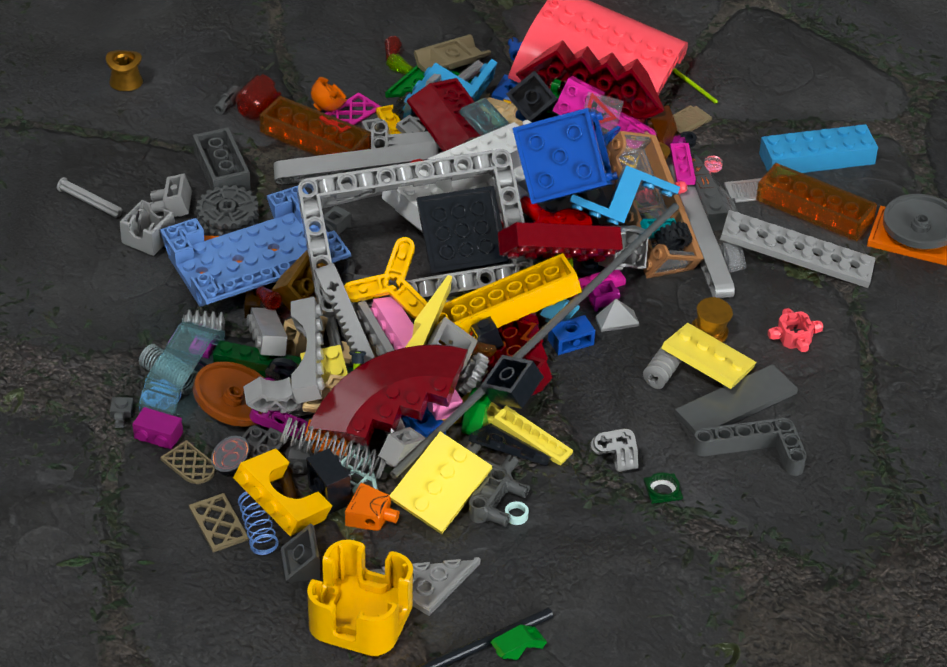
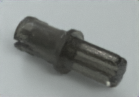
[392,92,412,115]

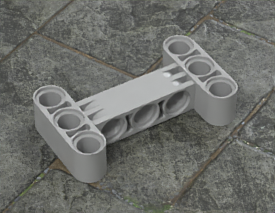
[371,119,443,153]

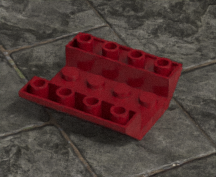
[407,78,495,152]

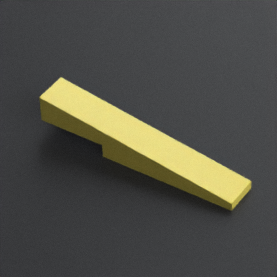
[405,275,452,347]
[461,390,573,466]

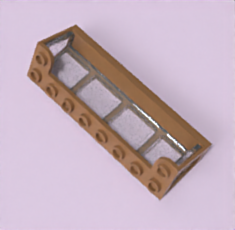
[606,131,704,278]

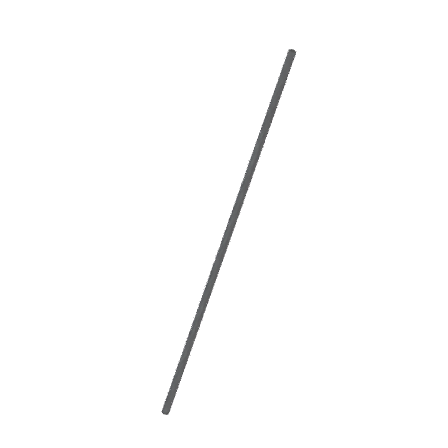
[390,203,679,479]

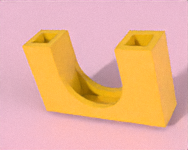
[233,448,332,536]

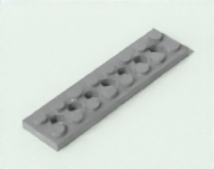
[720,210,875,288]

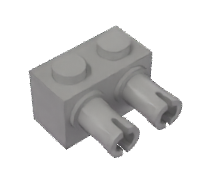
[149,173,192,217]

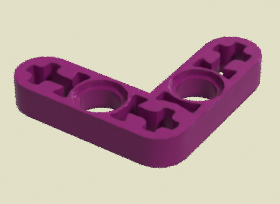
[249,378,308,439]

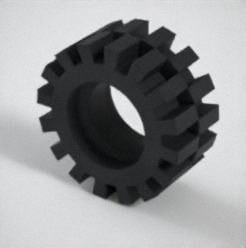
[655,221,693,253]

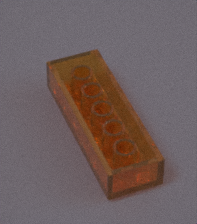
[259,96,371,156]
[756,163,877,242]

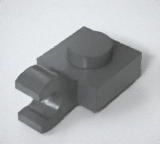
[110,397,134,428]

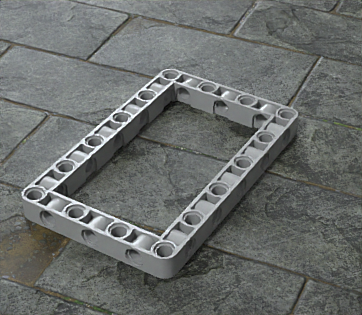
[297,149,533,317]

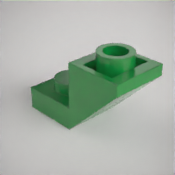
[461,387,491,435]
[491,624,547,660]

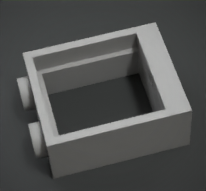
[426,317,478,370]

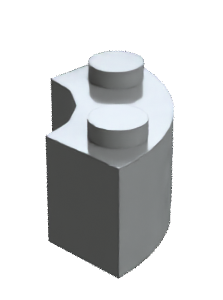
[243,377,303,413]

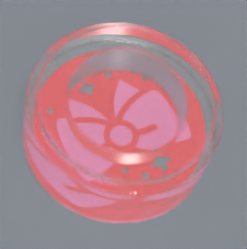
[704,156,723,172]

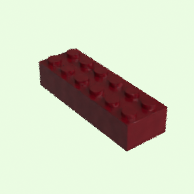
[498,222,623,262]

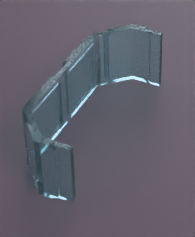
[139,321,225,416]

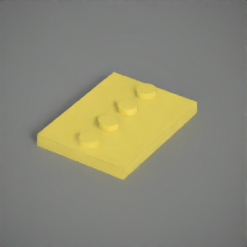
[661,323,756,389]
[390,432,492,534]

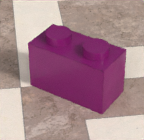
[133,407,183,449]

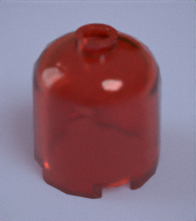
[235,74,282,119]

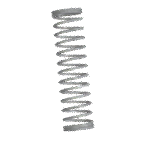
[279,417,386,479]

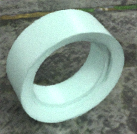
[505,501,529,525]

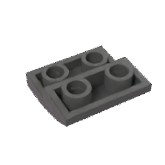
[242,425,289,458]

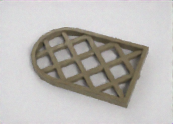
[160,440,215,484]

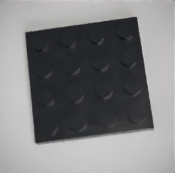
[416,186,509,275]

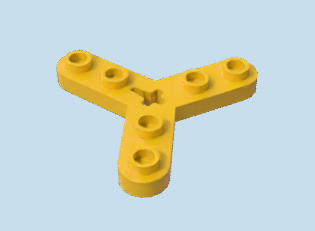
[344,237,428,319]

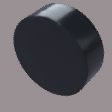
[679,131,697,148]

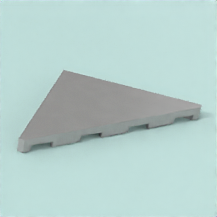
[367,557,481,616]

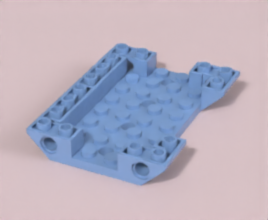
[160,186,351,307]

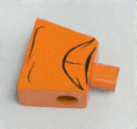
[345,483,400,531]

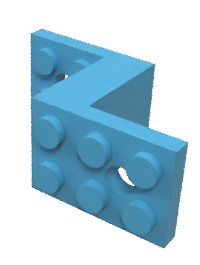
[403,59,497,119]
[568,165,680,226]

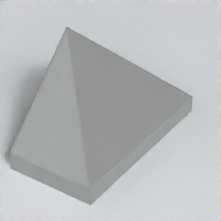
[595,299,639,332]

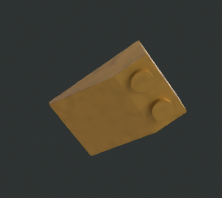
[272,250,326,311]

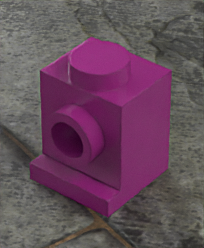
[588,280,620,312]

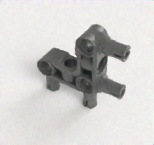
[466,441,530,527]

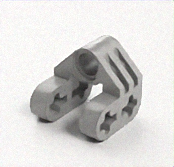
[590,429,638,472]

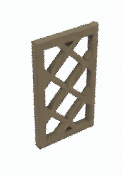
[189,493,249,552]

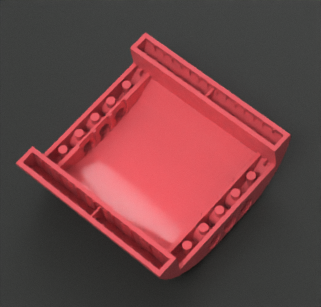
[508,0,688,124]

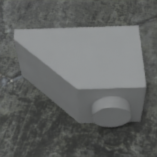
[378,427,426,467]

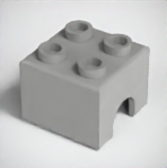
[120,200,175,256]
[598,225,649,270]

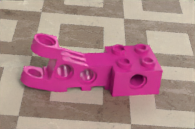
[552,76,656,146]

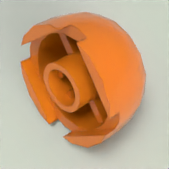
[311,77,347,112]

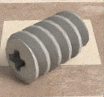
[181,309,225,337]
[643,347,682,389]

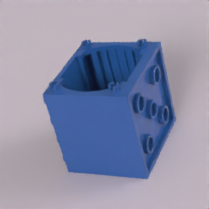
[512,108,618,204]

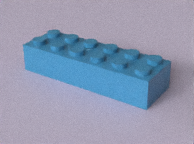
[759,124,878,177]

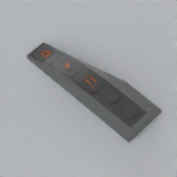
[691,155,738,231]

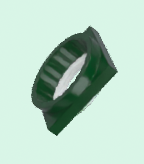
[643,472,683,504]

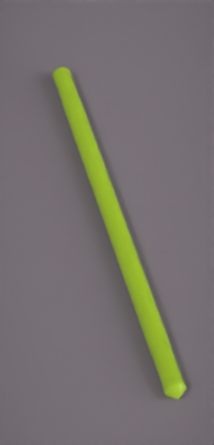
[673,68,718,104]

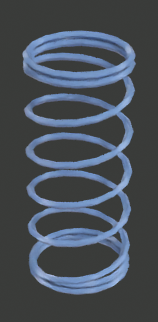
[238,491,279,555]

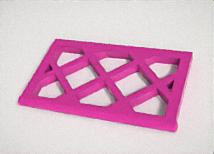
[320,92,381,133]

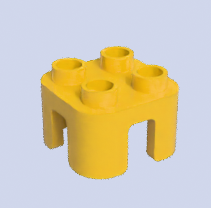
[307,540,413,656]

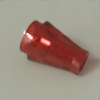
[384,36,402,62]
[256,286,282,310]

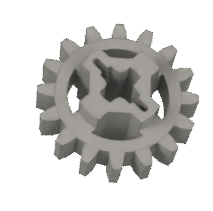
[455,352,489,395]

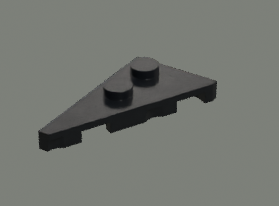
[469,423,551,466]

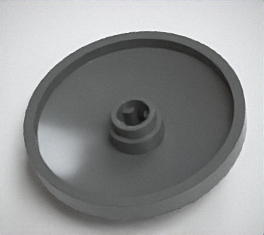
[883,194,947,249]

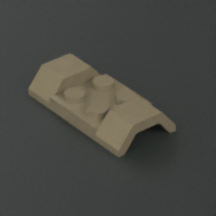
[414,34,491,73]

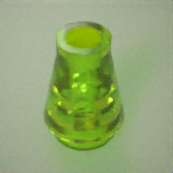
[386,53,413,75]

